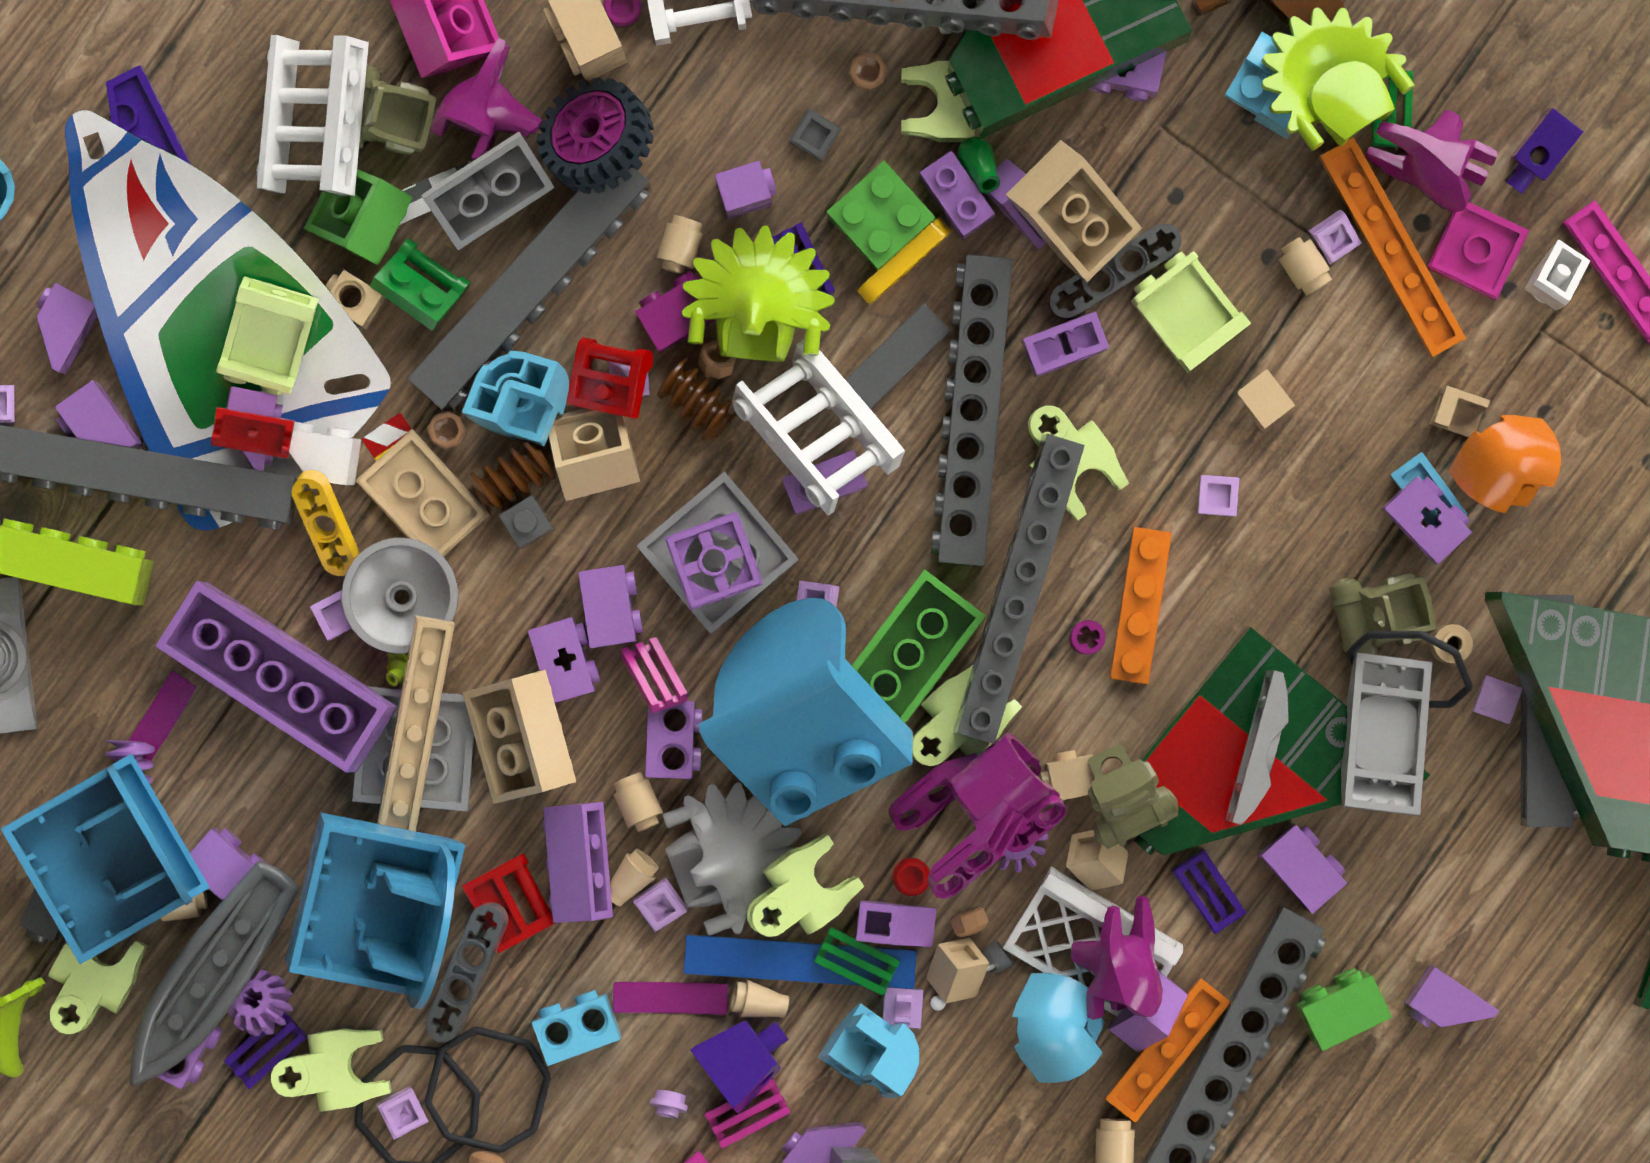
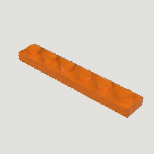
[1319,137,1466,358]

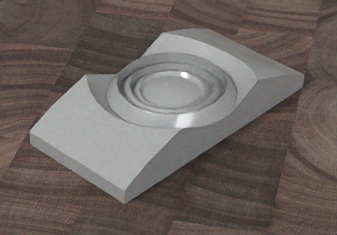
[0,577,38,734]
[1341,653,1432,816]
[1225,670,1289,825]

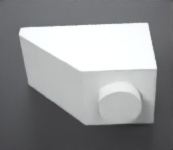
[1524,239,1590,311]

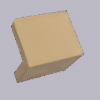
[1237,369,1295,431]
[1429,386,1490,438]
[1066,830,1128,890]
[927,937,989,1004]

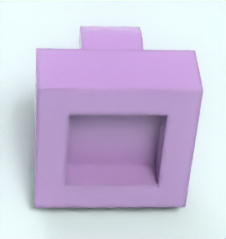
[883,988,923,1029]

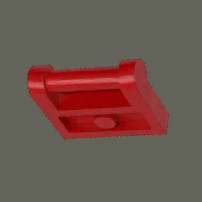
[566,337,653,419]
[462,853,555,954]

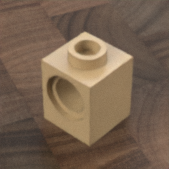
[326,270,386,330]

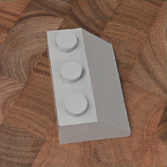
[421,132,555,250]

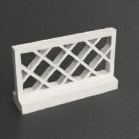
[1003,866,1183,1016]

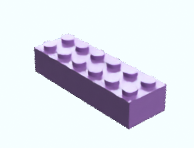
[155,581,398,773]

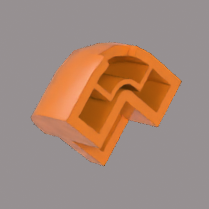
[1448,415,1561,513]

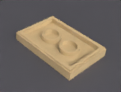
[355,429,490,557]

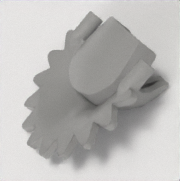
[662,782,801,936]

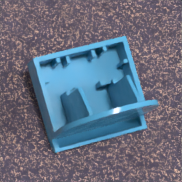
[699,598,913,826]
[1,754,210,964]
[285,812,465,1009]

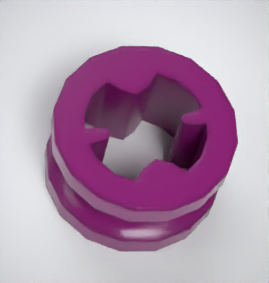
[1069,620,1106,655]

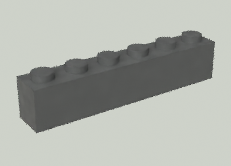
[1521,595,1579,827]

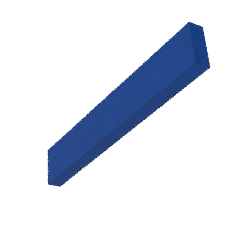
[684,934,917,989]

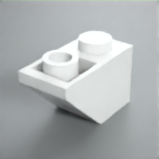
[289,422,361,485]

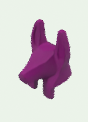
[430,38,542,160]
[1365,110,1498,212]
[1071,896,1163,1020]

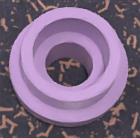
[649,1090,688,1119]

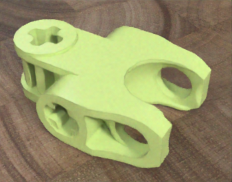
[901,61,975,142]
[1028,406,1129,521]
[912,665,1022,766]
[746,834,864,937]
[48,940,148,1034]
[271,1028,392,1112]

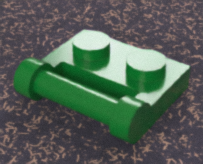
[370,238,471,331]

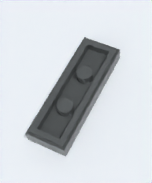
[846,304,951,410]

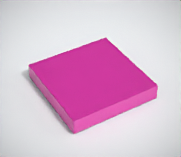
[1427,202,1529,301]

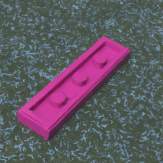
[1562,200,1650,346]

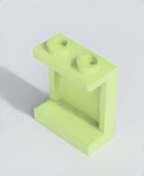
[1131,251,1251,373]
[216,276,319,395]

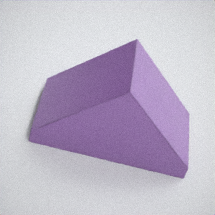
[1108,970,1188,1052]

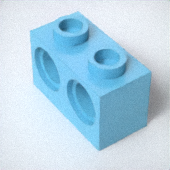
[532,990,622,1066]

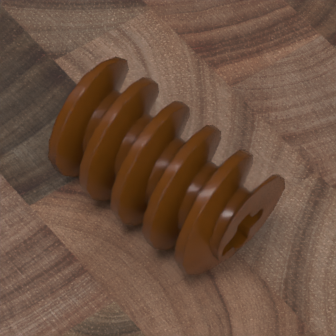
[657,358,738,442]
[469,440,557,516]

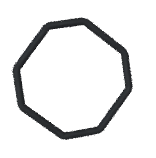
[1347,631,1473,708]
[424,1027,551,1153]
[355,1045,480,1163]

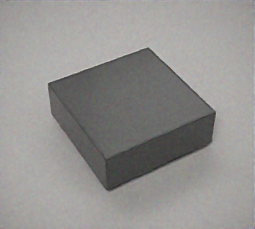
[789,109,842,162]

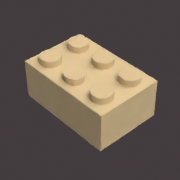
[543,0,627,81]
[1005,140,1142,282]
[463,669,576,804]

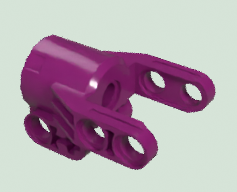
[888,733,1066,899]

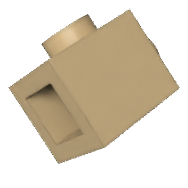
[1040,750,1096,800]

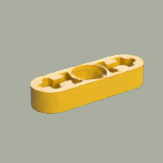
[857,217,952,305]
[291,470,359,576]

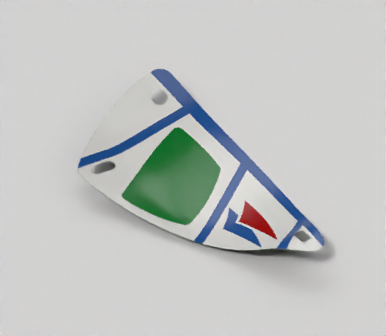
[65,110,391,531]

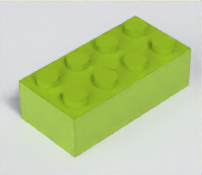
[0,518,154,606]

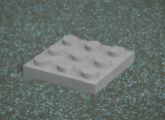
[637,471,799,634]
[352,686,475,811]

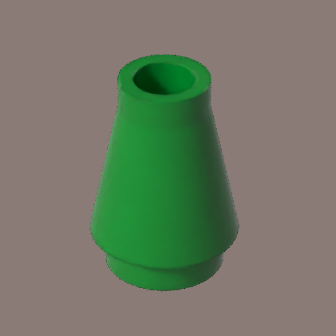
[957,136,1000,193]

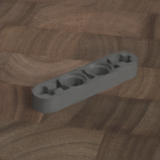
[1049,224,1182,320]
[426,902,509,1042]

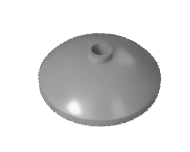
[342,538,458,654]

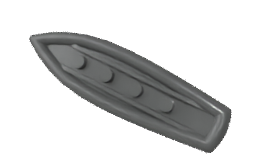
[130,861,299,1086]

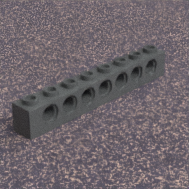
[749,0,1059,40]
[931,254,1013,567]
[953,434,1085,744]
[1143,905,1326,1163]

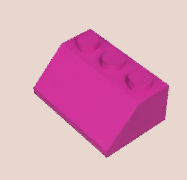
[390,0,499,78]

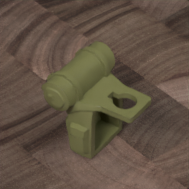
[359,64,436,155]
[1329,573,1437,664]
[1088,744,1178,849]

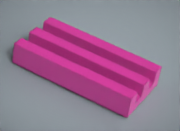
[621,637,687,714]
[704,1078,791,1148]

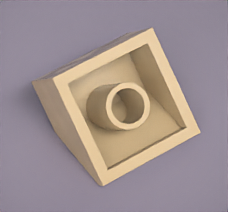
[549,408,640,501]

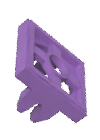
[664,511,763,611]

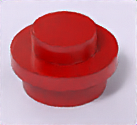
[892,858,930,896]

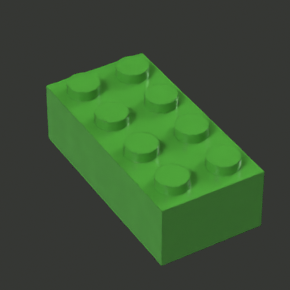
[852,569,986,723]

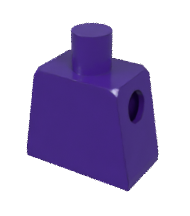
[690,1021,789,1113]

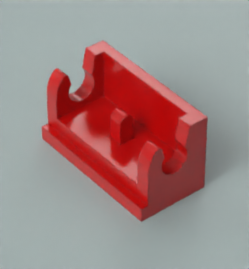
[211,407,295,459]

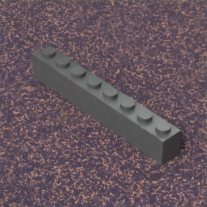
[408,167,651,411]
[0,425,297,530]

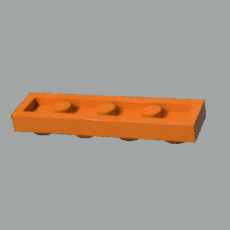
[1109,527,1172,684]
[1104,977,1231,1123]

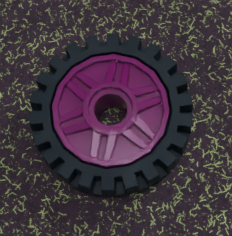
[537,77,654,194]

